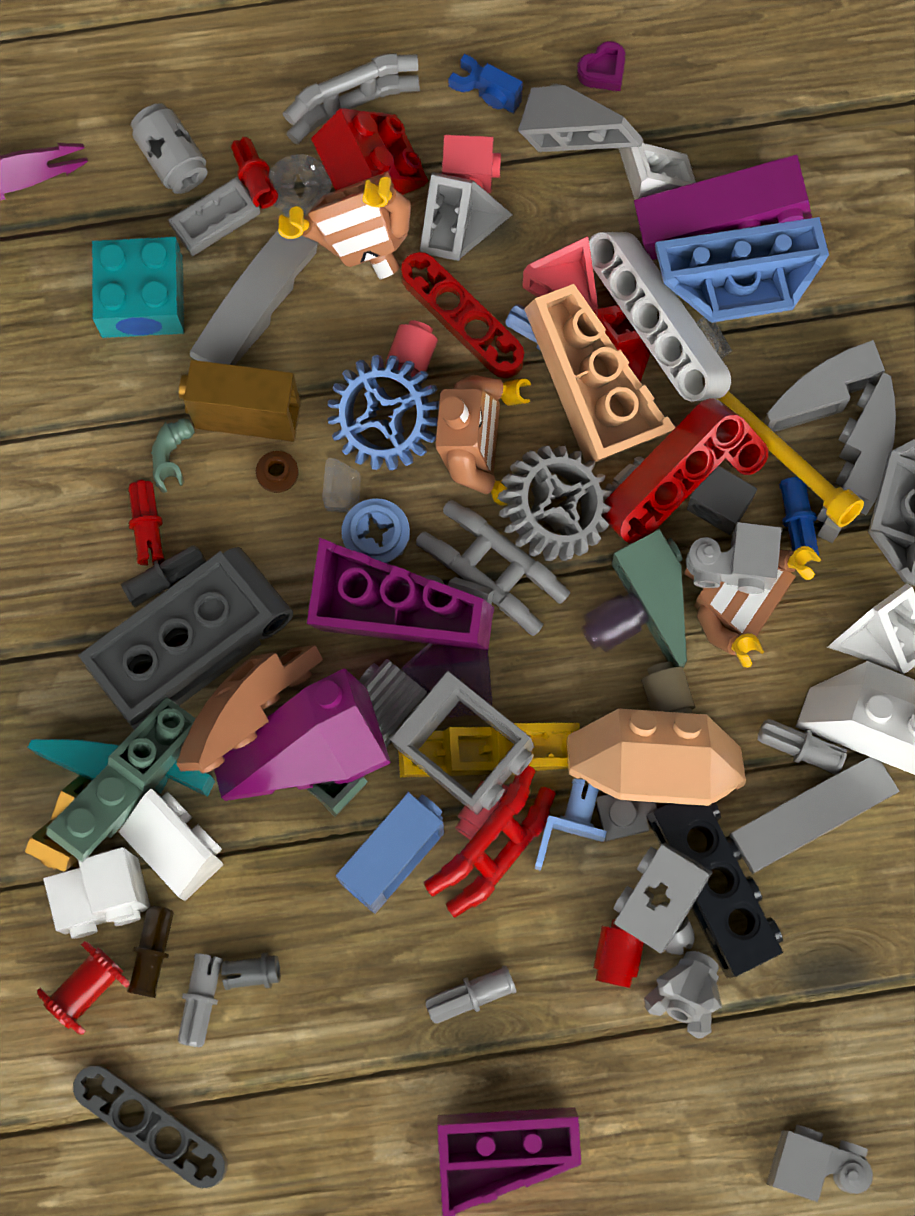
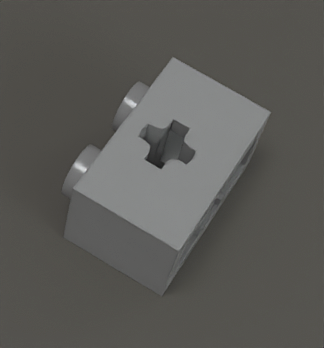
[613,843,712,953]

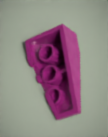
[214,668,391,801]

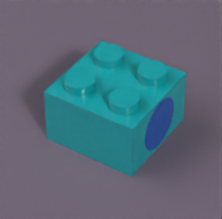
[92,237,184,338]

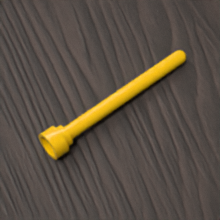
[718,391,864,527]

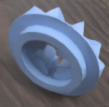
[341,498,410,564]

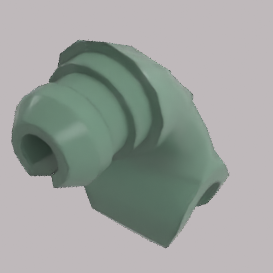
[151,418,195,493]

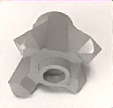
[644,951,722,1038]

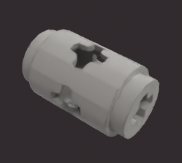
[131,103,208,194]

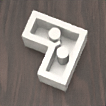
[43,847,150,939]

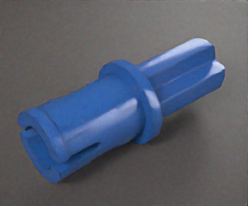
[779,477,819,562]

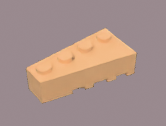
[524,284,675,463]

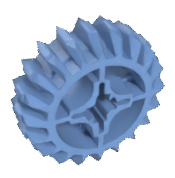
[328,355,440,470]

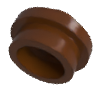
[256,451,299,493]

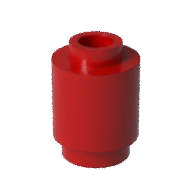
[593,919,644,988]

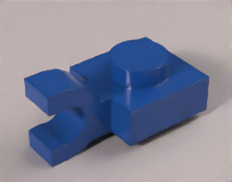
[448,54,523,114]

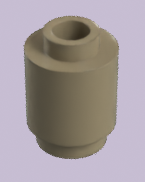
[641,661,695,713]

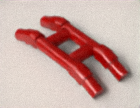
[423,765,556,918]

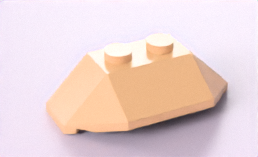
[567,708,746,806]

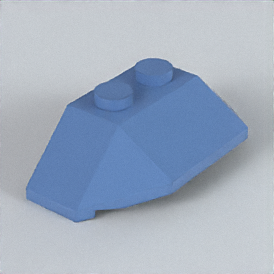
[655,217,829,323]

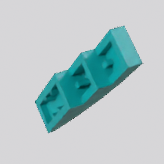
[28,739,215,797]

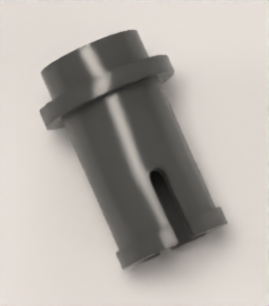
[222,952,281,990]

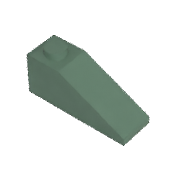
[611,529,687,668]

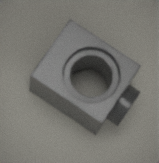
[687,466,757,535]

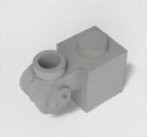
[686,522,782,594]
[766,1125,873,1202]

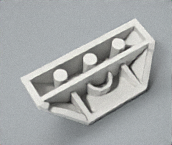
[796,661,915,775]

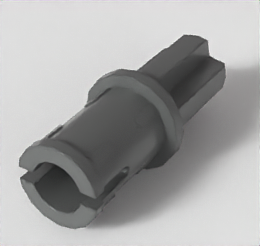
[121,545,206,607]

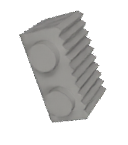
[359,659,427,748]

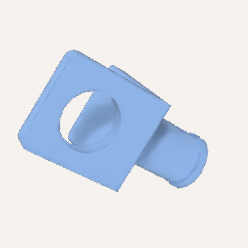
[535,778,607,871]

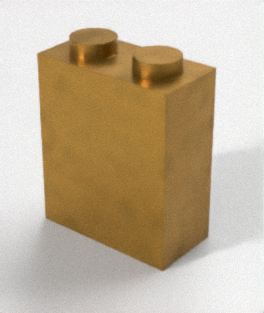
[179,360,301,442]

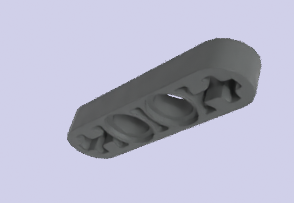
[73,1066,228,1188]

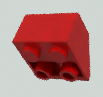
[311,108,429,195]

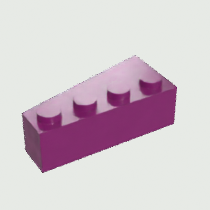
[307,538,494,650]

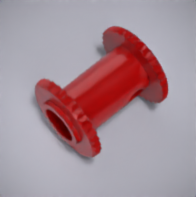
[37,941,130,1035]

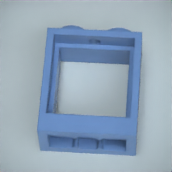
[336,792,444,914]

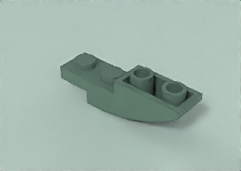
[46,697,196,862]

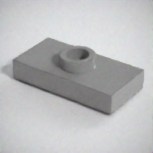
[168,177,261,257]

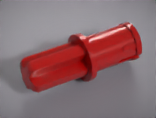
[231,137,278,209]
[128,480,165,566]

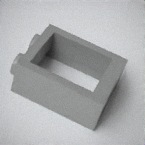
[390,671,534,815]

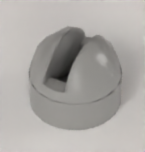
[665,917,695,955]

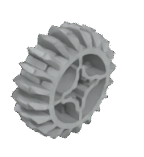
[497,446,612,561]

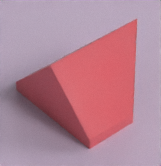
[522,236,598,310]

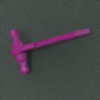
[0,143,88,200]

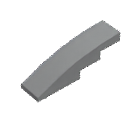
[190,230,318,365]
[729,757,900,874]

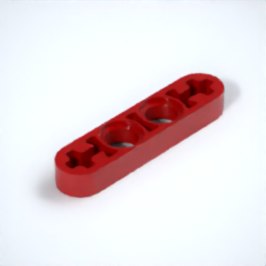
[401,252,524,378]

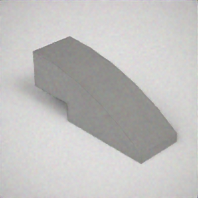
[764,340,885,432]

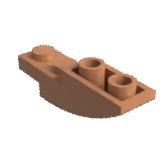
[176,645,323,773]

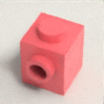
[442,135,501,193]

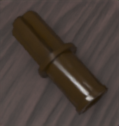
[127,906,174,998]

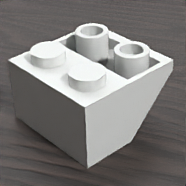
[119,788,224,901]

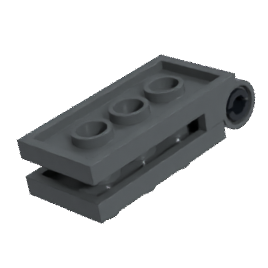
[78,547,293,730]

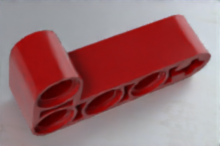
[601,398,768,544]

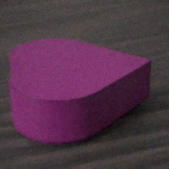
[577,41,626,92]

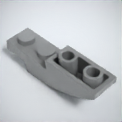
[817,372,896,543]

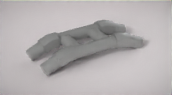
[282,53,419,144]
[416,500,570,636]

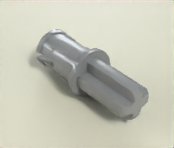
[758,719,847,775]
[178,954,223,1047]
[425,965,517,1023]

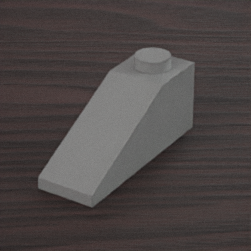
[518,84,643,152]

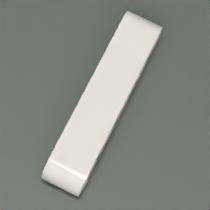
[589,232,731,402]

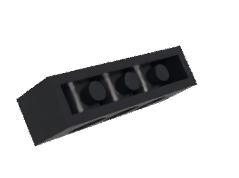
[646,802,783,978]

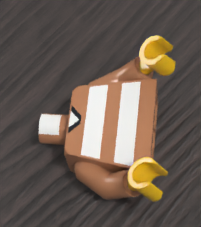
[278,172,411,279]
[436,375,531,506]
[683,546,821,668]

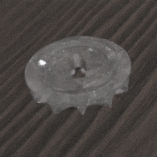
[269,155,332,216]

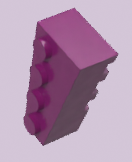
[634,154,812,260]

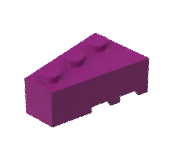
[437,1107,581,1216]

